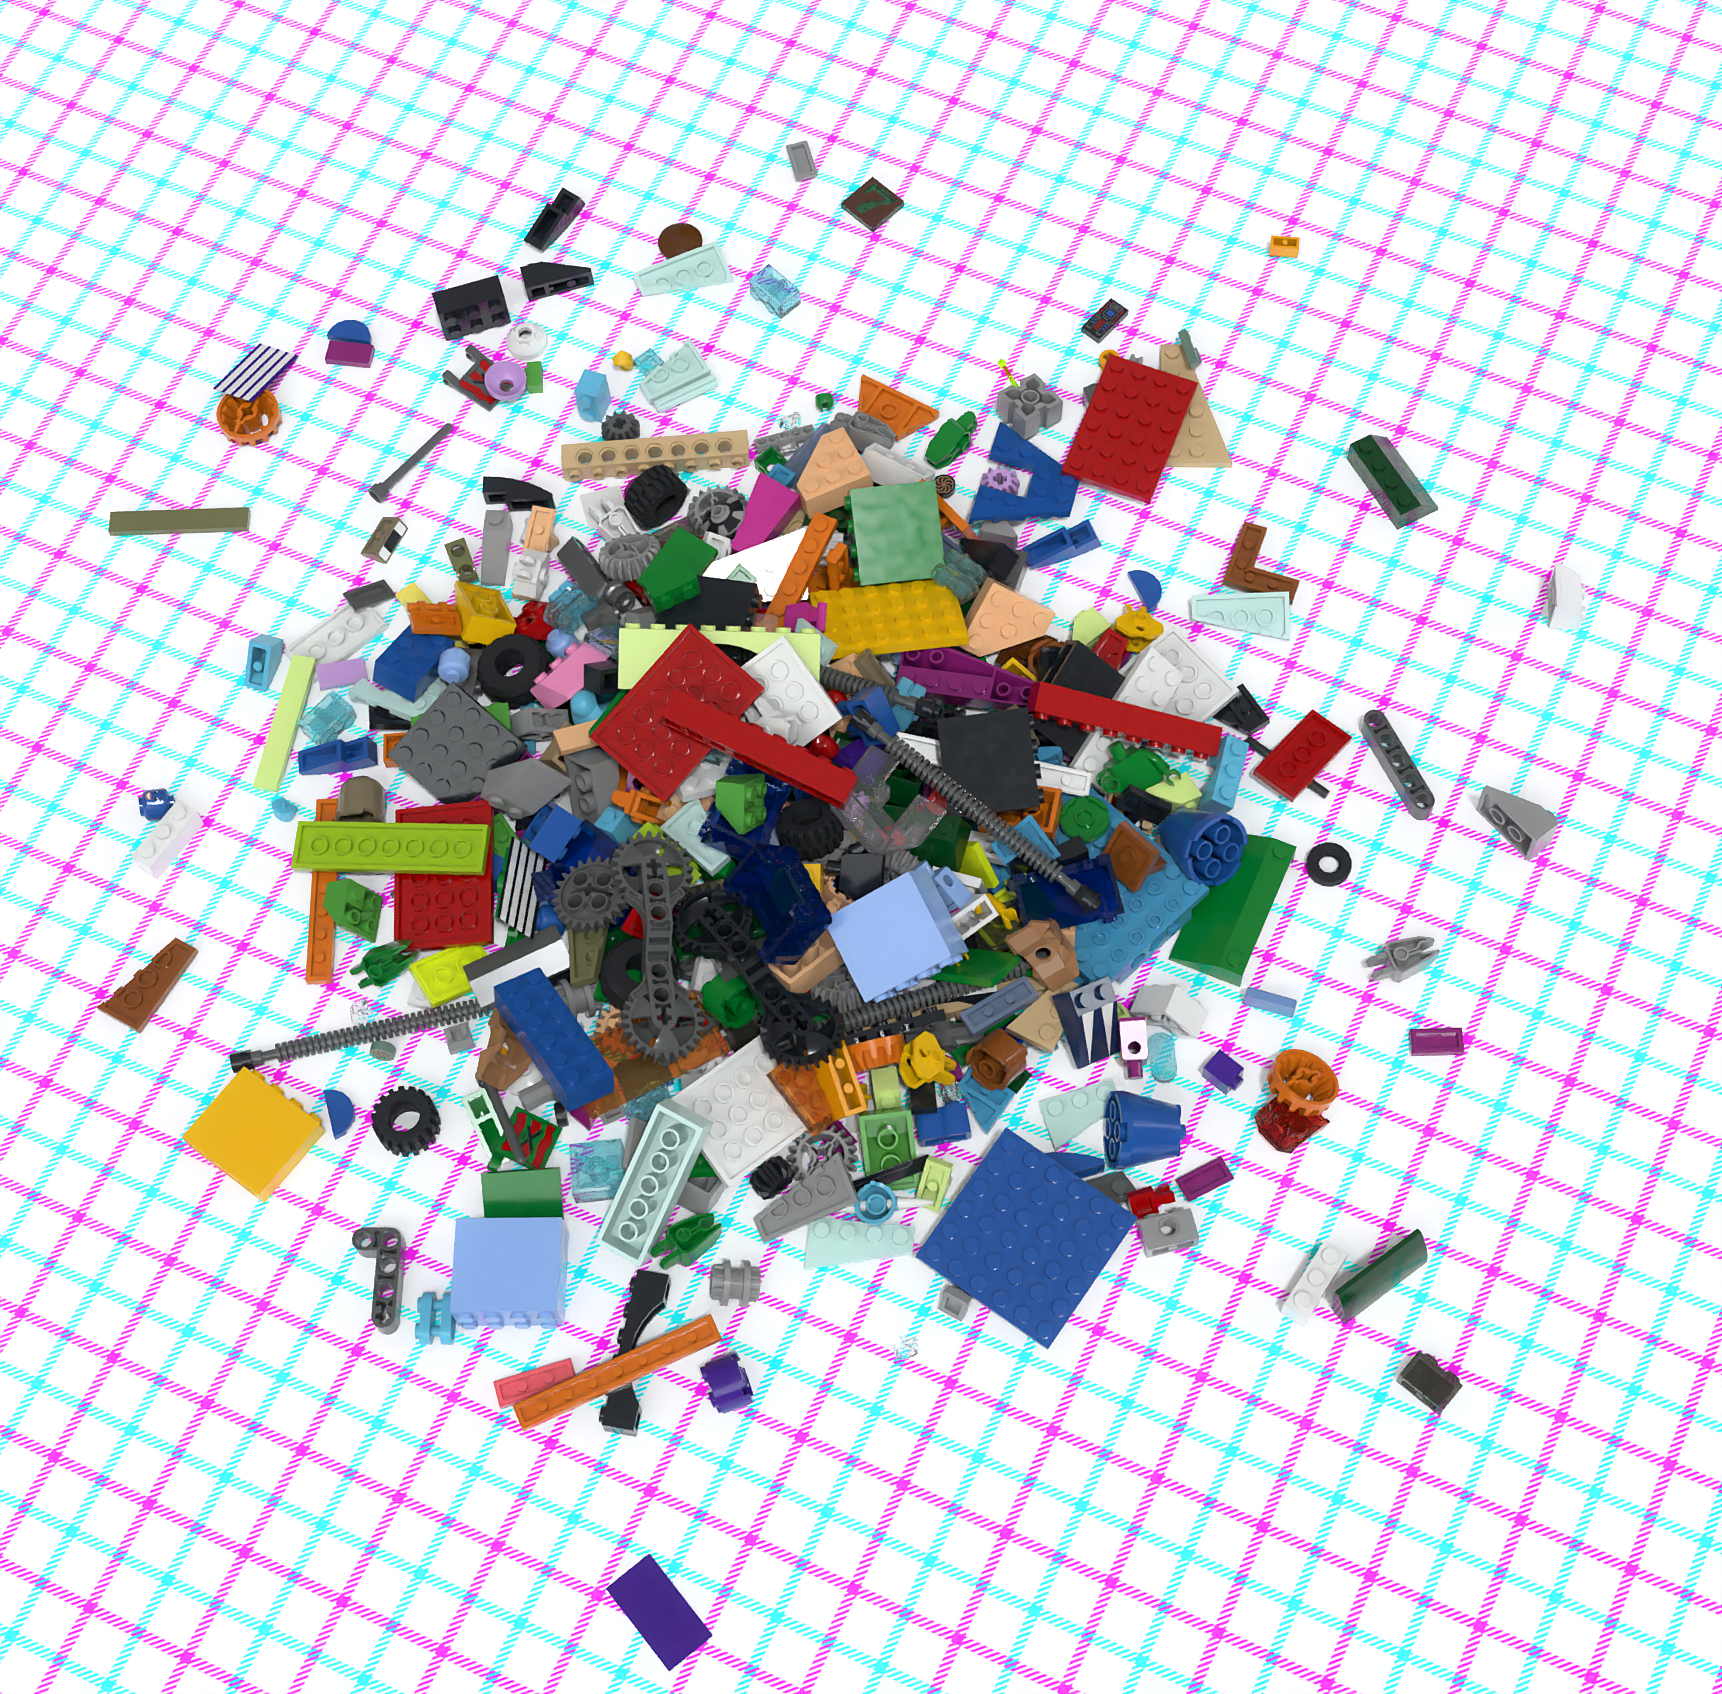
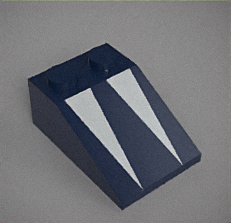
[1052,976,1119,1069]

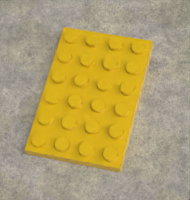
[809,578,969,659]

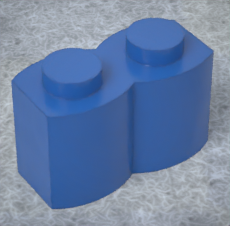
[915,1101,972,1147]

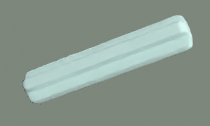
[654,374,718,413]

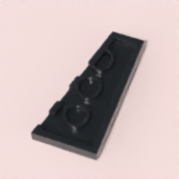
[845,1006,947,1047]

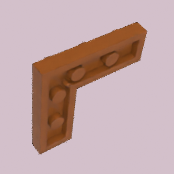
[1223,521,1300,605]

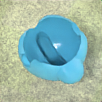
[570,687,618,725]

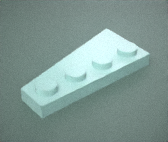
[633,241,734,296]
[1191,592,1290,641]
[804,1218,915,1271]

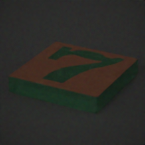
[841,176,904,232]

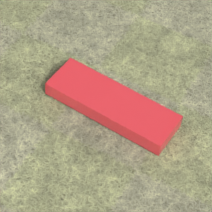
[493,1358,576,1409]

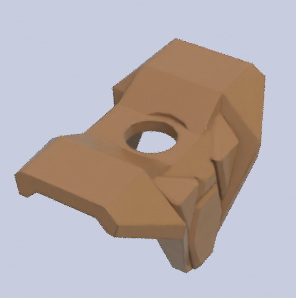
[1006,917,1080,992]
[476,1007,532,1091]

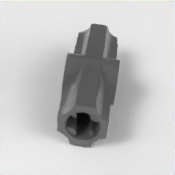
[905,1021,984,1053]

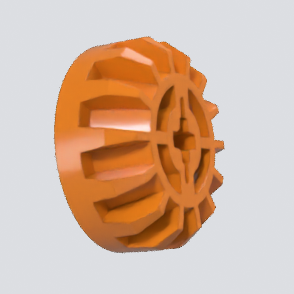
[216,389,282,446]
[847,1034,906,1074]
[1267,1049,1339,1116]

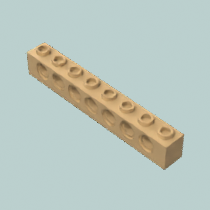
[561,430,750,482]

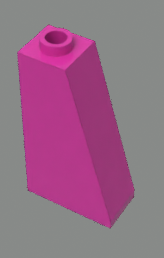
[731,472,801,555]

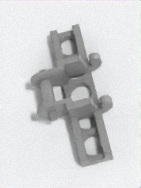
[754,424,815,457]

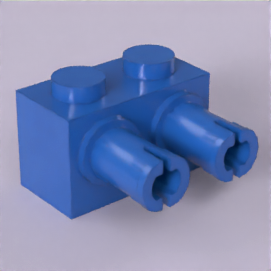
[836,685,901,747]

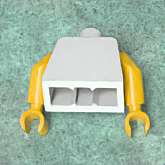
[950,893,1019,966]

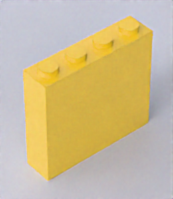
[182,1066,325,1203]

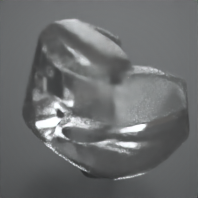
[778,412,802,431]
[350,999,373,1026]
[938,1080,960,1103]
[890,1334,919,1360]

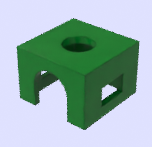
[754,446,787,475]

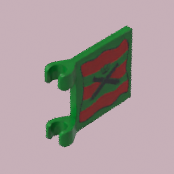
[487,1106,563,1172]

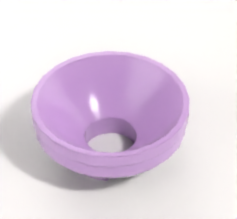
[484,361,527,401]

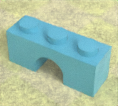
[1197,734,1249,813]

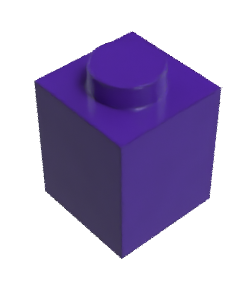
[1202,1049,1244,1095]

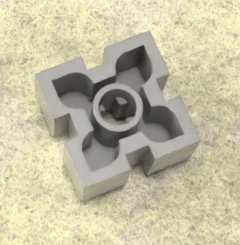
[996,373,1063,440]

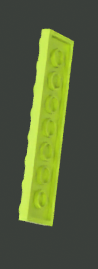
[291,821,491,875]

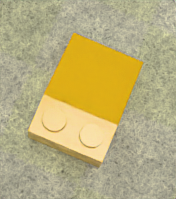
[454,580,517,646]

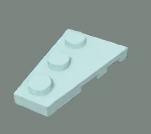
[639,338,711,405]

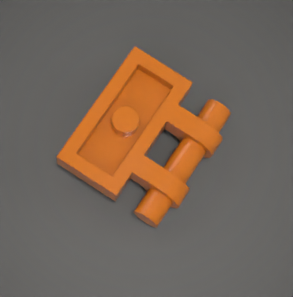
[407,600,462,635]

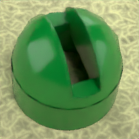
[815,393,834,412]

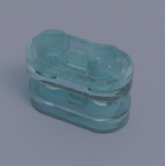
[931,549,988,599]
[543,587,597,635]
[625,1081,671,1124]

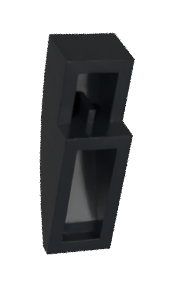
[524,187,585,252]
[482,476,556,512]
[1008,835,1090,876]

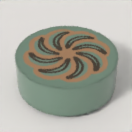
[369,1041,396,1061]

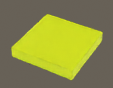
[959,841,999,888]

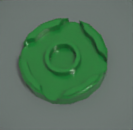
[1060,795,1110,843]

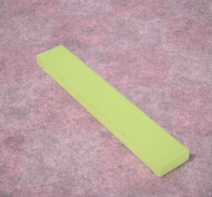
[253,655,318,793]

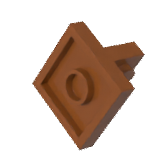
[1098,820,1167,893]

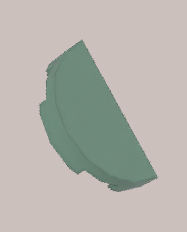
[1178,329,1202,369]

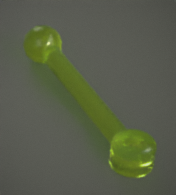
[997,359,1019,388]

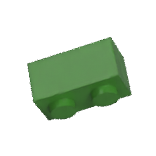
[524,361,543,394]

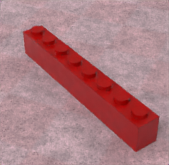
[1027,681,1223,761]
[661,689,858,811]

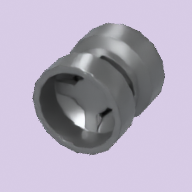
[603,580,636,612]

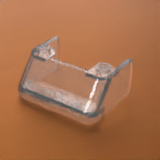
[829,744,947,857]

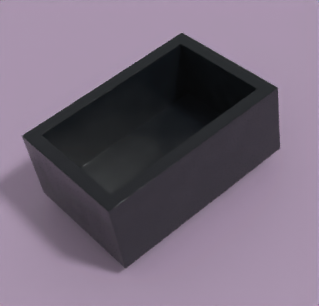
[432,275,511,341]

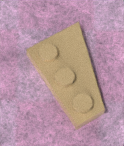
[1005,981,1079,1054]

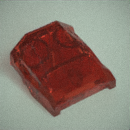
[1254,1095,1330,1154]

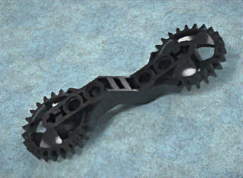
[672,884,846,1072]

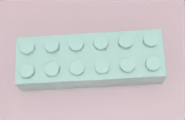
[595,1098,714,1267]

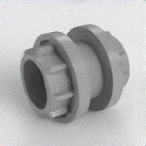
[554,979,603,1020]
[709,1259,761,1307]

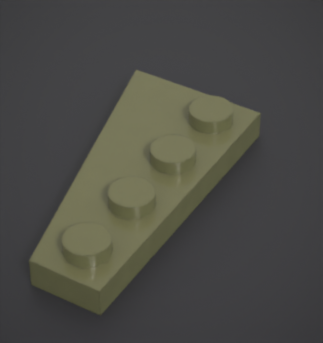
[568,905,610,989]

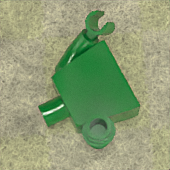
[1096,740,1181,798]

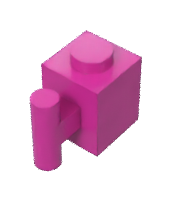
[784,602,827,633]

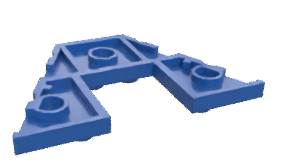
[968,422,1080,524]

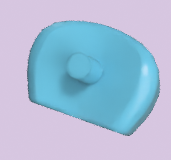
[271,798,297,822]

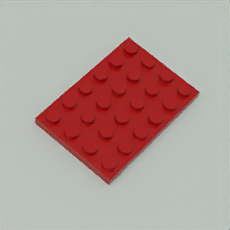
[1061,354,1198,504]
[589,623,766,803]
[394,800,494,953]

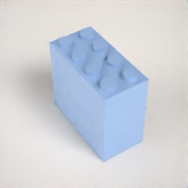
[823,868,969,1004]
[450,1217,569,1330]

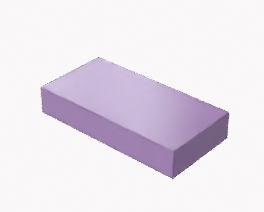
[315,657,368,690]

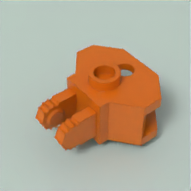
[611,787,672,825]

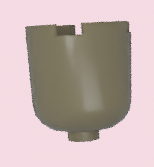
[334,775,386,823]

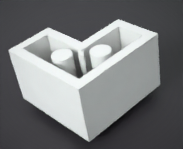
[1130,984,1209,1039]

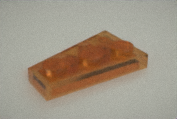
[766,1050,836,1137]

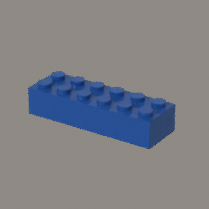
[493,967,614,1112]

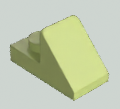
[916,1155,954,1213]

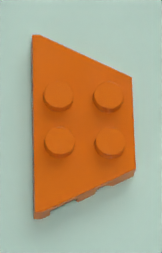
[858,374,940,441]

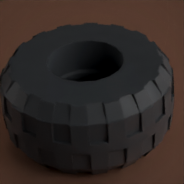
[477,634,551,707]
[599,937,678,1011]

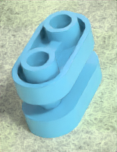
[415,1292,457,1345]

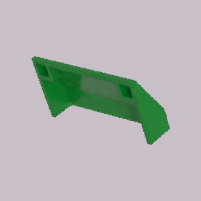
[1168,834,1297,987]

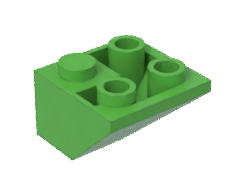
[715,773,767,835]
[323,878,383,943]

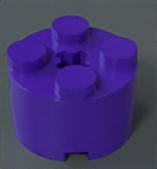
[700,1351,755,1414]

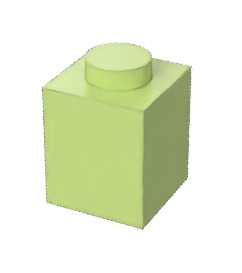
[871,1066,902,1109]

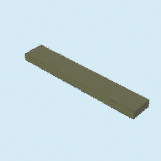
[108,507,251,536]

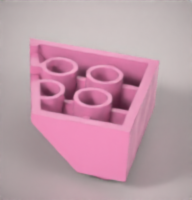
[530,633,619,709]

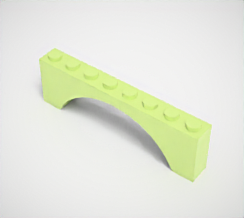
[618,623,821,689]

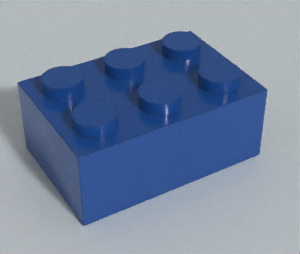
[372,624,455,703]
[519,801,582,863]

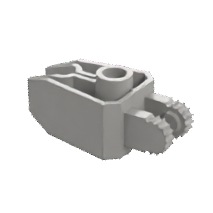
[829,411,896,451]
[1365,936,1440,983]

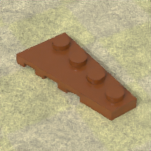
[97,937,198,1034]

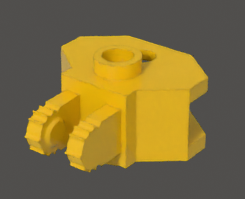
[1112,604,1164,653]
[899,1031,956,1089]

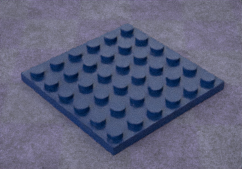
[915,1127,1138,1350]

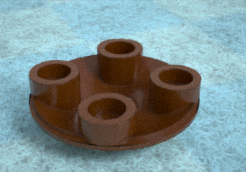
[658,223,703,260]

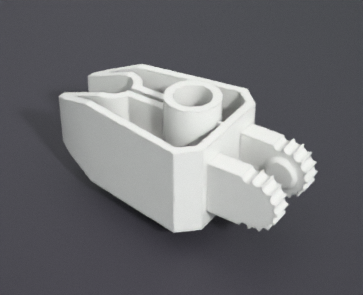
[588,495,640,542]

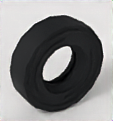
[1306,842,1352,887]

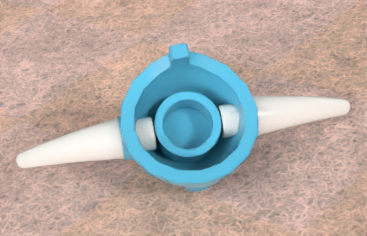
[835,1181,934,1226]

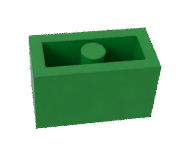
[640,558,701,613]

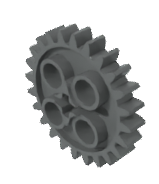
[552,856,630,934]

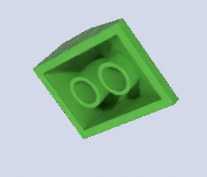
[858,1105,920,1191]

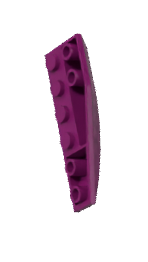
[895,647,1035,709]

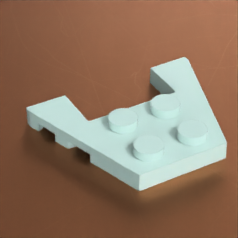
[348,676,447,721]

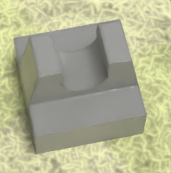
[443,1022,475,1055]
[938,1285,972,1322]

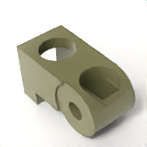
[444,537,479,583]

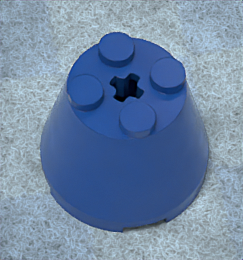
[1158,806,1248,887]
[1103,1090,1186,1170]

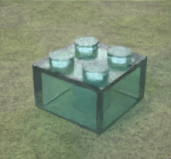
[569,1138,625,1204]

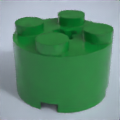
[701,973,757,1029]

